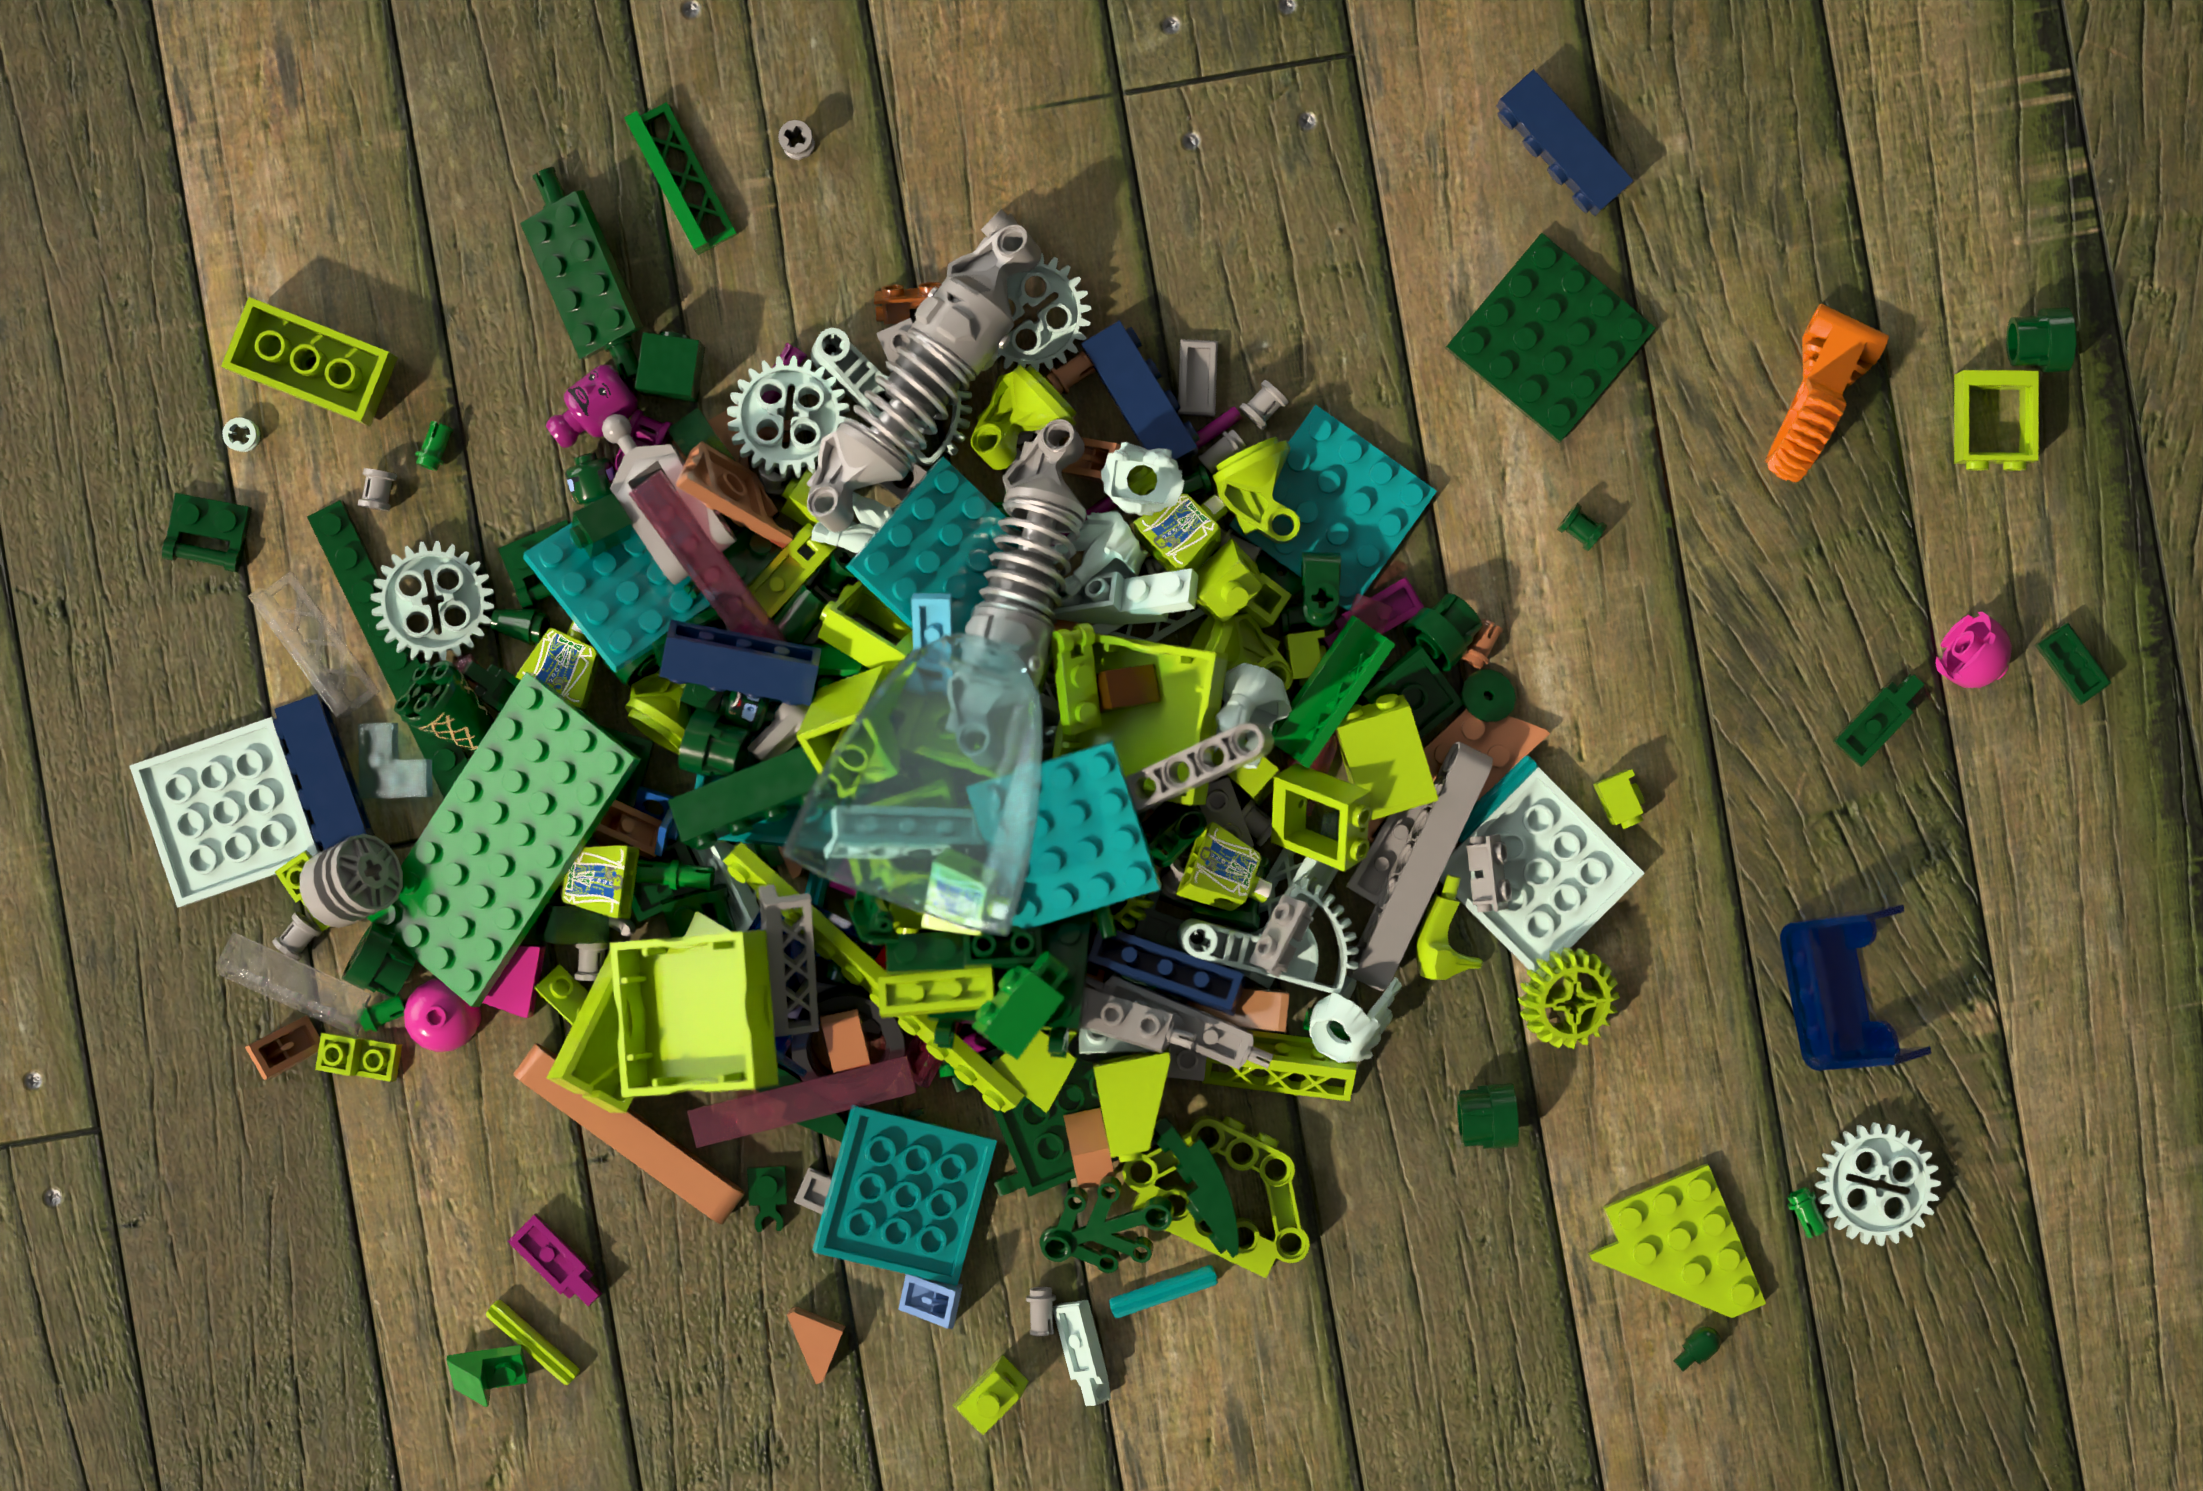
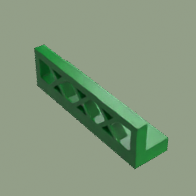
[624,102,737,255]
[1271,615,1395,769]

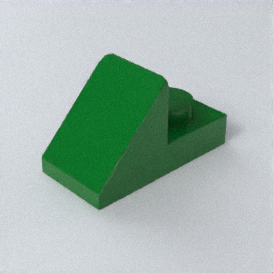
[446,1345,529,1407]

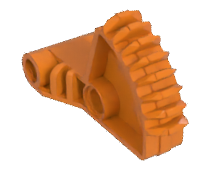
[1765,303,1889,483]

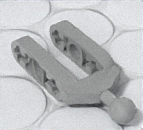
[602,414,737,585]

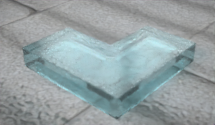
[358,723,433,798]

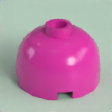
[1935,612,2012,688]
[404,978,481,1052]

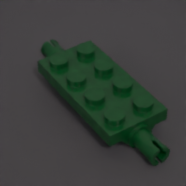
[520,167,643,382]

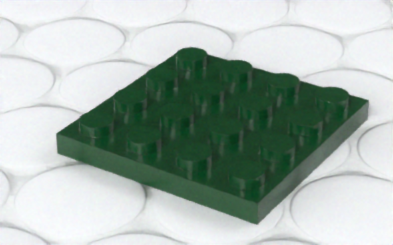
[1445,233,1656,443]

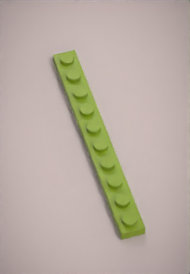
[723,842,1025,1113]

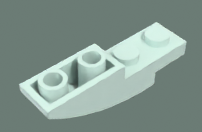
[1053,568,1198,624]

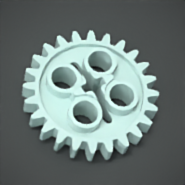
[997,253,1091,371]
[727,356,849,478]
[371,541,494,663]
[1815,1122,1941,1246]

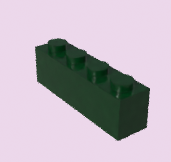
[668,746,831,850]

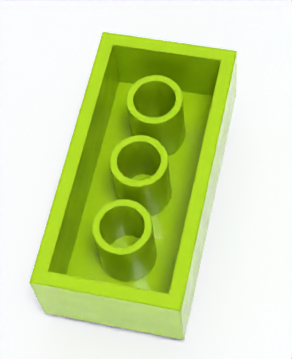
[221,297,398,427]

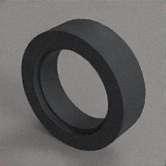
[791,985,906,1103]

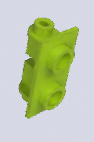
[534,964,589,1026]

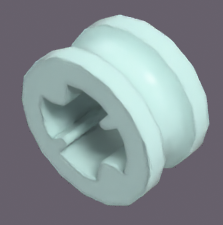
[223,418,260,452]

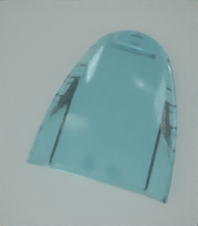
[783,633,1042,935]

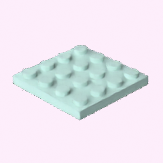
[130,717,320,908]
[1439,767,1644,972]

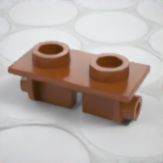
[874,282,941,325]

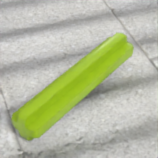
[486,1300,580,1385]

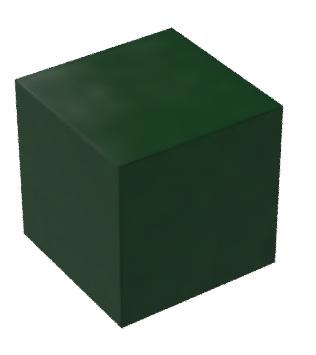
[635,332,705,403]

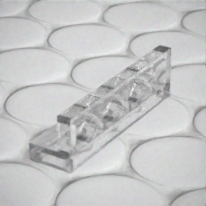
[248,571,380,718]
[216,932,371,1037]

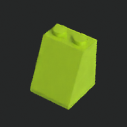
[796,665,901,797]
[1335,694,1439,821]
[1092,1049,1170,1162]

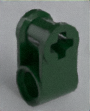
[1301,552,1341,627]
[1141,801,1207,868]

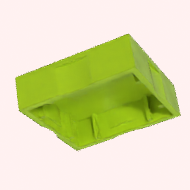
[1052,630,1229,805]
[610,930,778,1097]

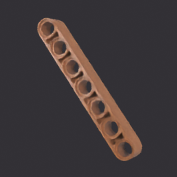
[513,1043,745,1224]

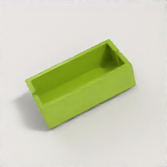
[546,950,634,1113]

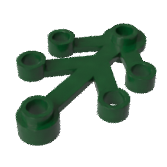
[1039,1176,1174,1273]

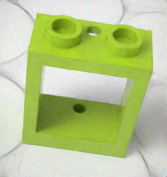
[1954,370,2039,471]
[818,580,914,683]
[1271,763,1371,872]

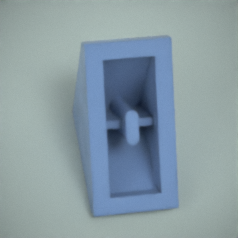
[898,1274,963,1329]

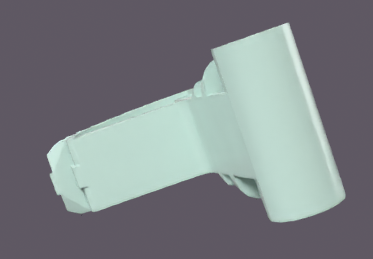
[810,328,972,466]
[1177,876,1359,993]

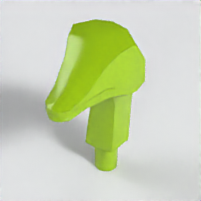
[1415,874,1483,980]

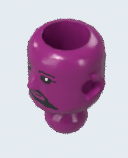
[546,365,638,448]

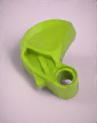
[971,365,1076,470]
[1213,437,1300,544]
[1189,613,1293,690]
[625,668,691,755]

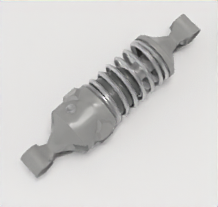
[807,224,1042,532]
[945,419,1087,766]

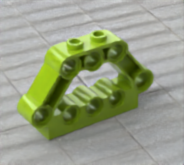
[1122,1116,1310,1278]

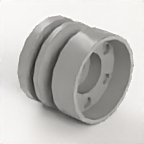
[300,834,403,928]

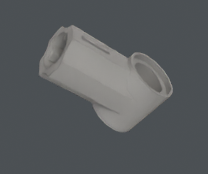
[747,702,810,763]

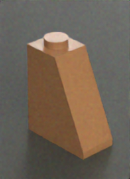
[1187,986,1289,1032]

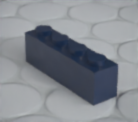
[1496,69,1634,216]
[1081,320,1200,465]
[659,620,821,706]
[273,694,375,850]
[1088,928,1246,1016]

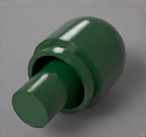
[1673,1326,1721,1372]

